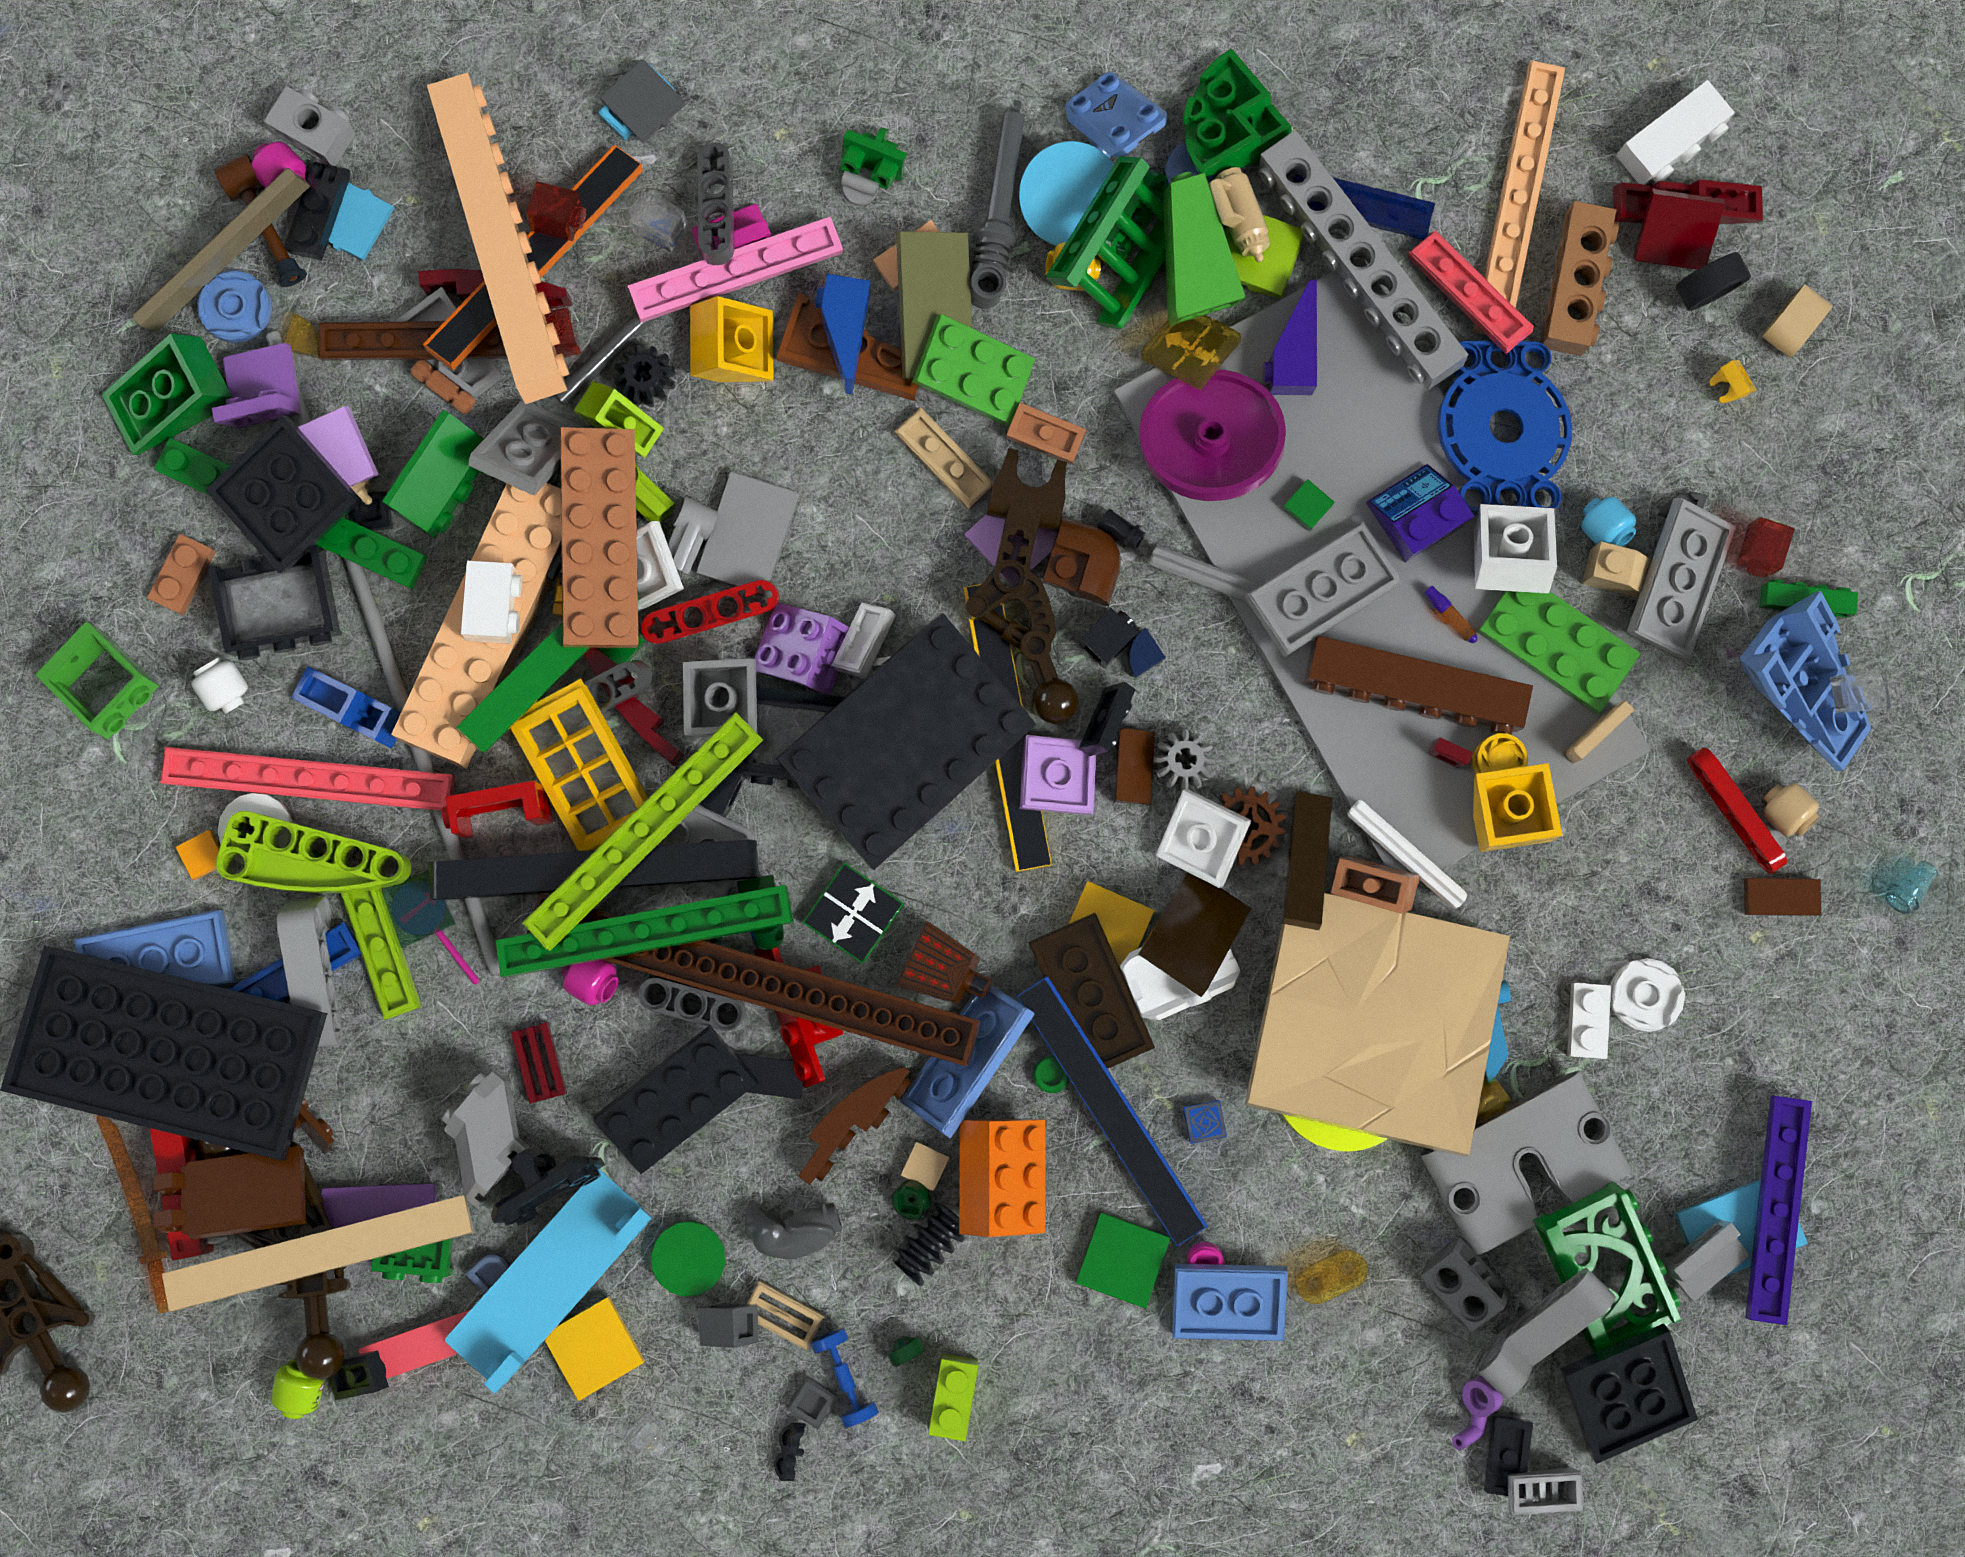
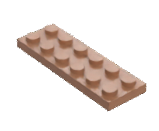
[560,427,638,648]

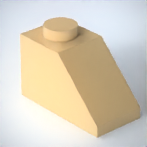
[1582,541,1652,598]

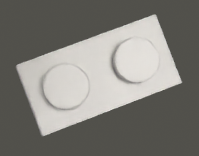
[1567,983,1611,1059]

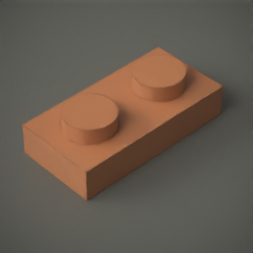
[1006,403,1087,465]
[147,534,216,616]

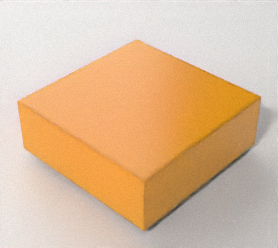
[176,830,220,880]

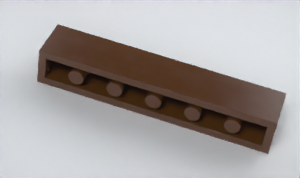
[1304,636,1533,735]

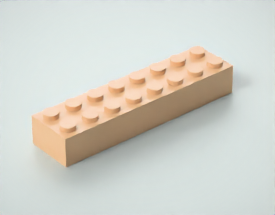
[391,483,561,769]

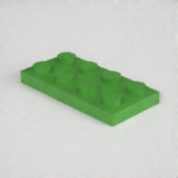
[1477,591,1641,714]

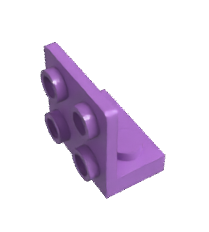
[212,343,302,429]
[754,603,850,695]

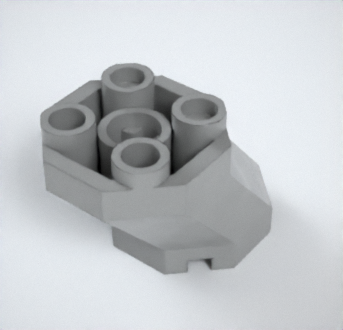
[441,1071,530,1208]

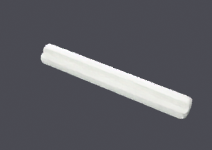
[1347,800,1467,909]

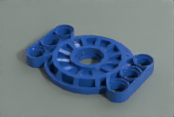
[1437,341,1572,516]

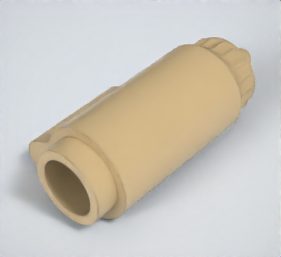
[1208,167,1270,262]

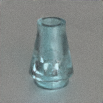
[1885,861,1938,914]

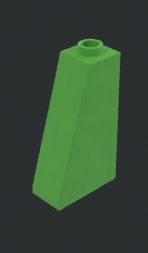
[1163,172,1245,326]

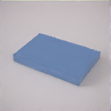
[1171,1264,1288,1341]

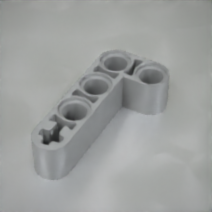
[277,896,342,1047]
[1477,1268,1616,1399]

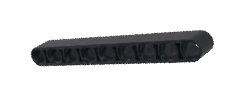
[428,840,759,900]

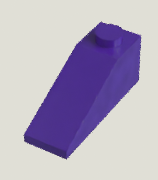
[1263,280,1317,395]

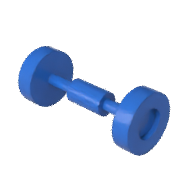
[810,1328,879,1428]

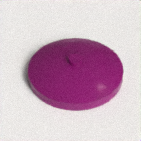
[1139,369,1286,501]

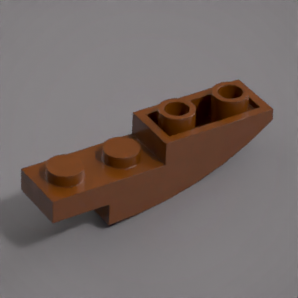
[798,1066,912,1185]

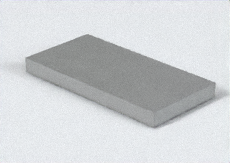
[1627,498,1736,660]
[1244,522,1403,658]

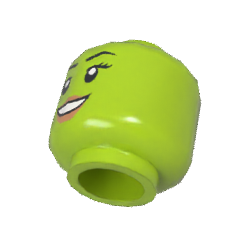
[270,1359,325,1419]

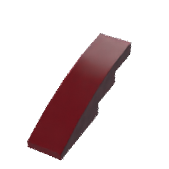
[1613,179,1763,224]
[418,269,572,309]
[584,648,683,766]

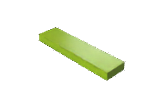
[341,888,422,1020]

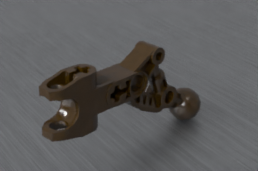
[965,448,1079,724]

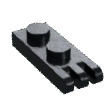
[284,162,350,260]

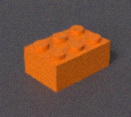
[959,1118,1046,1237]

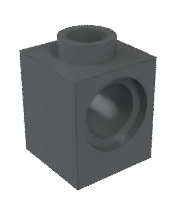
[699,1303,759,1348]

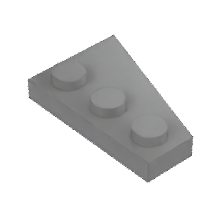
[394,287,505,398]

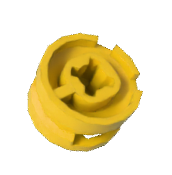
[1471,733,1528,774]

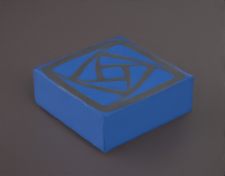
[1183,1100,1227,1144]

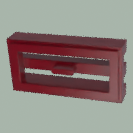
[511,1022,567,1104]

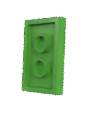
[912,314,1035,426]

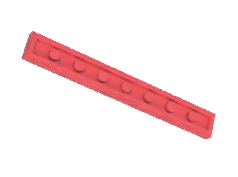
[160,747,455,811]

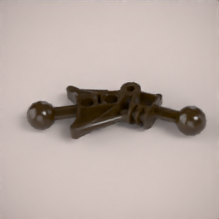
[199,1140,351,1380]
[0,1227,95,1413]

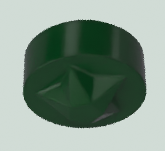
[892,1180,931,1220]
[886,1336,925,1367]

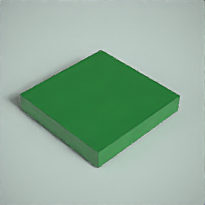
[1075,1212,1171,1309]

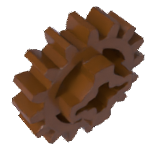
[1220,787,1286,866]

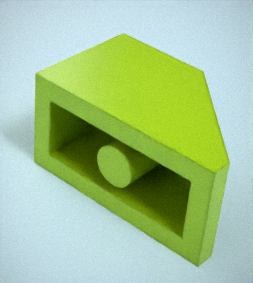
[574,381,664,458]

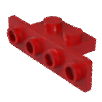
[754,947,844,1088]

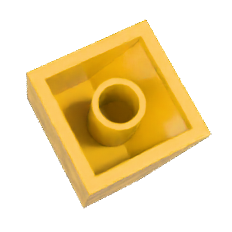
[690,296,774,382]
[1473,763,1562,852]

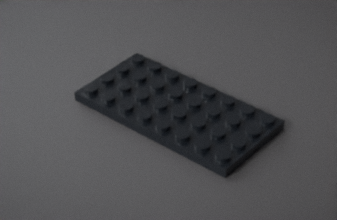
[0,945,328,1161]

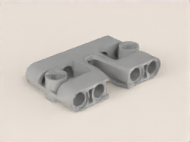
[1420,1071,1632,1255]

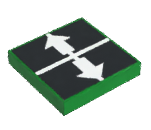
[803,863,904,964]

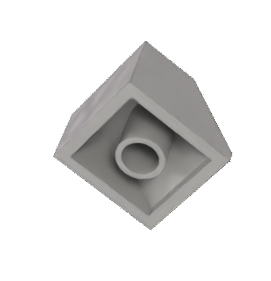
[683,658,757,738]

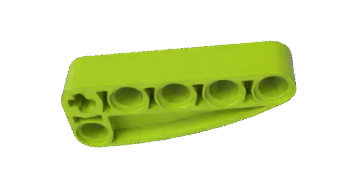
[216,811,412,894]

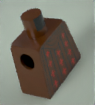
[896,921,992,1004]

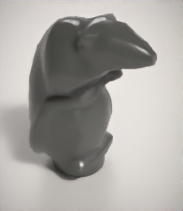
[745,1200,842,1259]

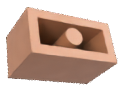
[1331,856,1420,914]

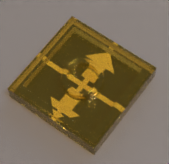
[1141,315,1241,391]

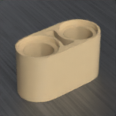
[1761,283,1833,358]

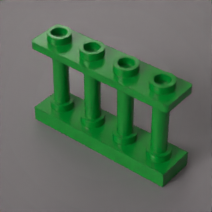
[1046,156,1166,329]

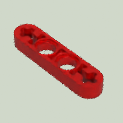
[641,580,780,644]
[1687,747,1788,874]

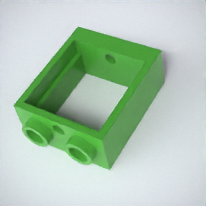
[35,621,159,740]

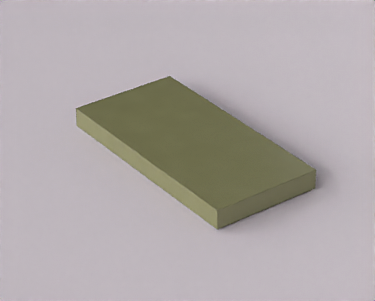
[896,231,972,379]

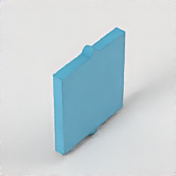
[328,183,395,261]

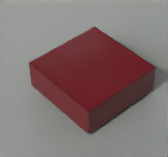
[1428,737,1473,769]

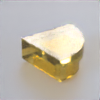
[285,313,319,359]

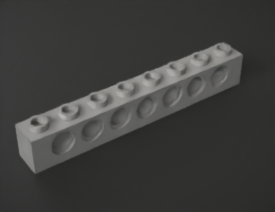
[1258,130,1468,390]

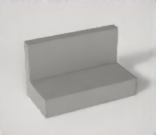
[1664,1219,1750,1302]

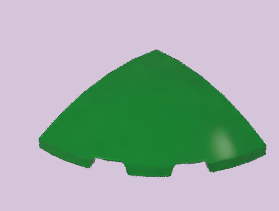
[1183,48,1292,176]

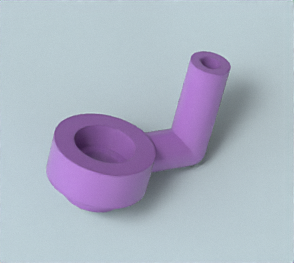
[1452,1376,1503,1450]

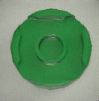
[651,1221,726,1297]

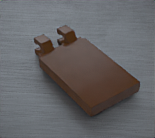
[153,1146,306,1240]

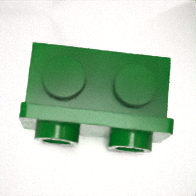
[371,1238,454,1283]

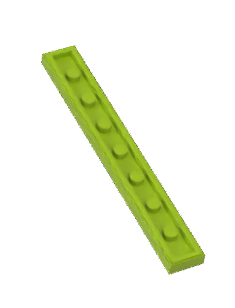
[522,712,763,951]

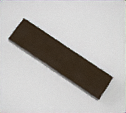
[1282,791,1333,930]

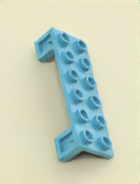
[445,1169,653,1394]

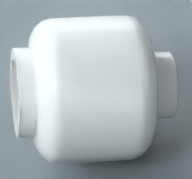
[191,657,248,714]

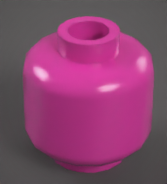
[251,141,306,188]
[562,960,619,1006]

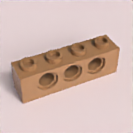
[1540,201,1619,356]

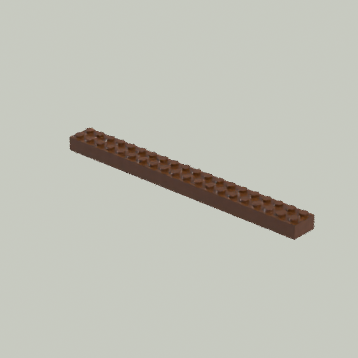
[527,893,981,1066]

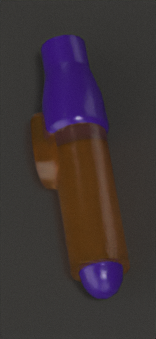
[1424,585,1478,643]

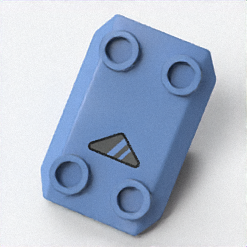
[1065,72,1167,158]

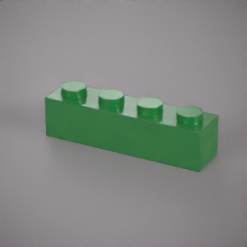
[1759,579,1858,618]

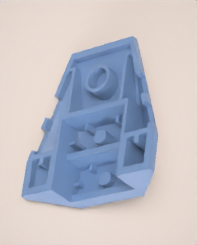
[1739,591,1871,771]

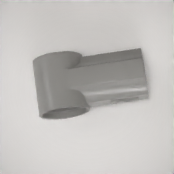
[667,496,718,575]

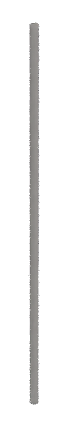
[265,331,500,976]

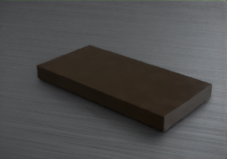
[1138,872,1252,997]
[1028,912,1155,1069]

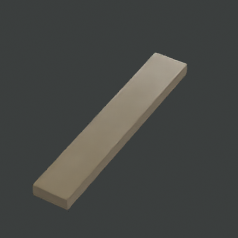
[132,168,310,332]

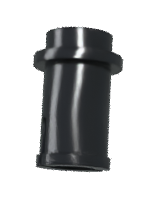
[1097,509,1146,551]

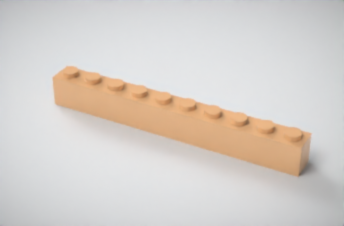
[427,72,570,404]

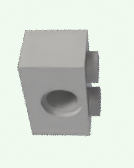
[263,86,356,166]

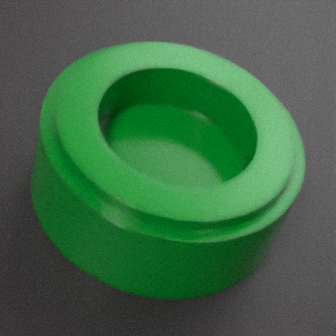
[1033,1056,1070,1093]

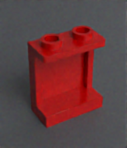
[442,781,553,839]

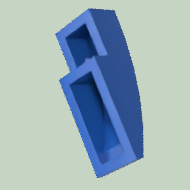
[291,666,401,749]

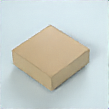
[901,1141,950,1191]

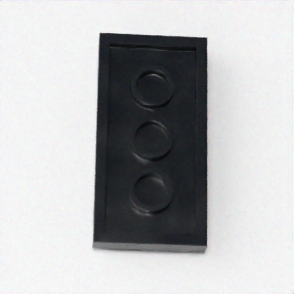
[593,1025,757,1174]

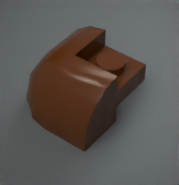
[1042,516,1121,607]

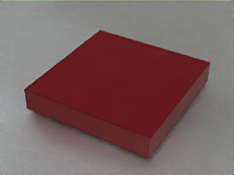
[1633,189,1725,270]

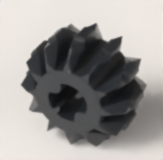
[614,345,676,407]

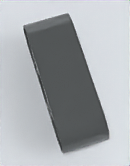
[638,976,746,1031]

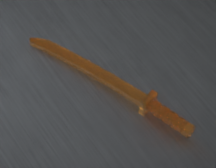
[96,1115,169,1314]

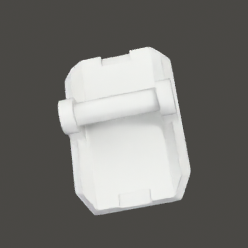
[1120,947,1240,1020]

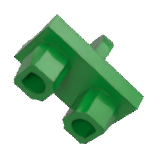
[840,127,907,190]

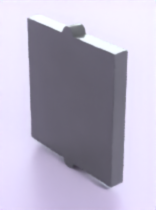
[600,58,686,143]

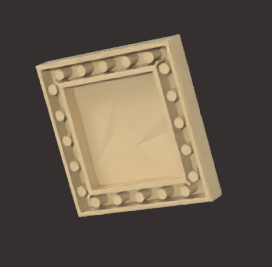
[1245,893,1510,1157]

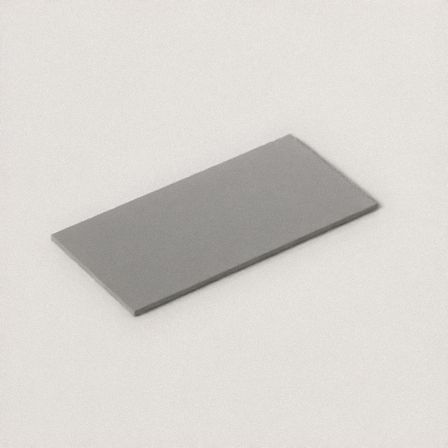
[1113,257,1651,881]

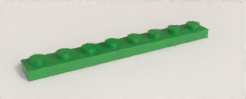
[154,437,428,590]
[495,885,793,978]

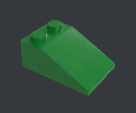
[101,333,233,455]

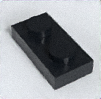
[1078,682,1136,756]
[329,1350,389,1401]
[1484,1415,1533,1499]

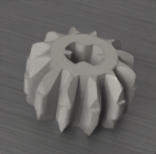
[1153,729,1216,792]

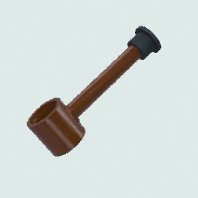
[214,153,307,287]

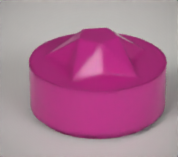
[1186,1242,1225,1265]

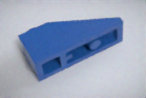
[816,274,870,395]

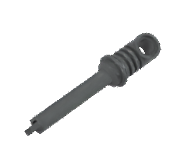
[970,100,1025,309]

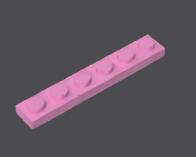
[628,216,843,323]

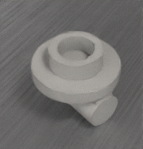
[841,170,879,206]

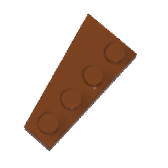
[777,292,919,401]

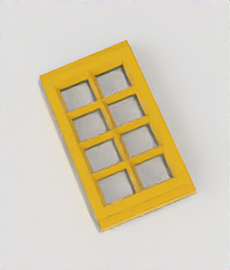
[511,679,648,851]

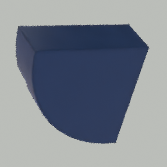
[1129,628,1166,679]

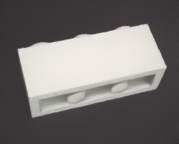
[1616,80,1735,185]

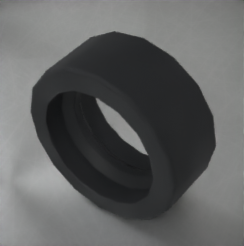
[1676,252,1751,311]

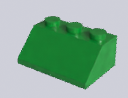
[382,410,484,539]

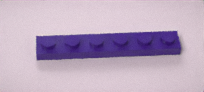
[1745,1095,1812,1325]

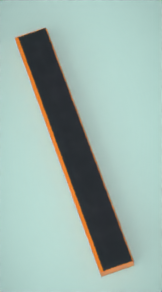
[423,144,643,370]

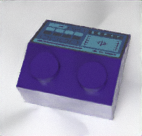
[1366,464,1474,563]

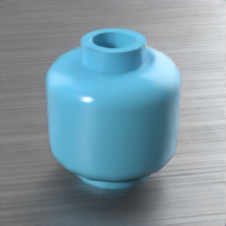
[1581,497,1636,547]

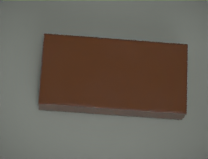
[1744,878,1822,916]

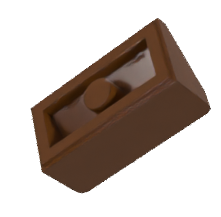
[1114,728,1155,805]

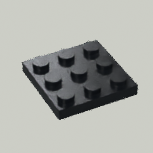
[205,416,362,574]
[1560,1323,1698,1464]

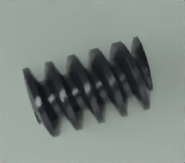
[893,1202,965,1287]

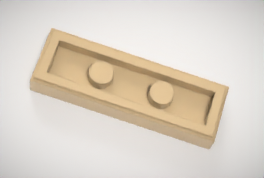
[895,407,994,510]

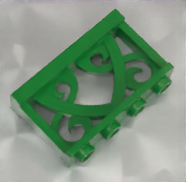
[1533,1182,1682,1353]

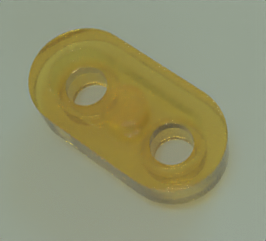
[1295,1249,1368,1304]

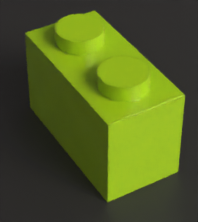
[928,1353,979,1442]

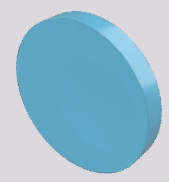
[1019,141,1114,246]

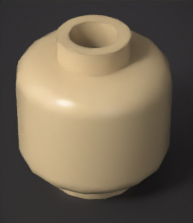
[1763,783,1820,837]

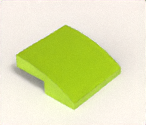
[1224,215,1304,299]

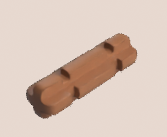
[411,360,476,414]

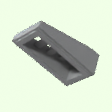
[1508,1467,1583,1515]

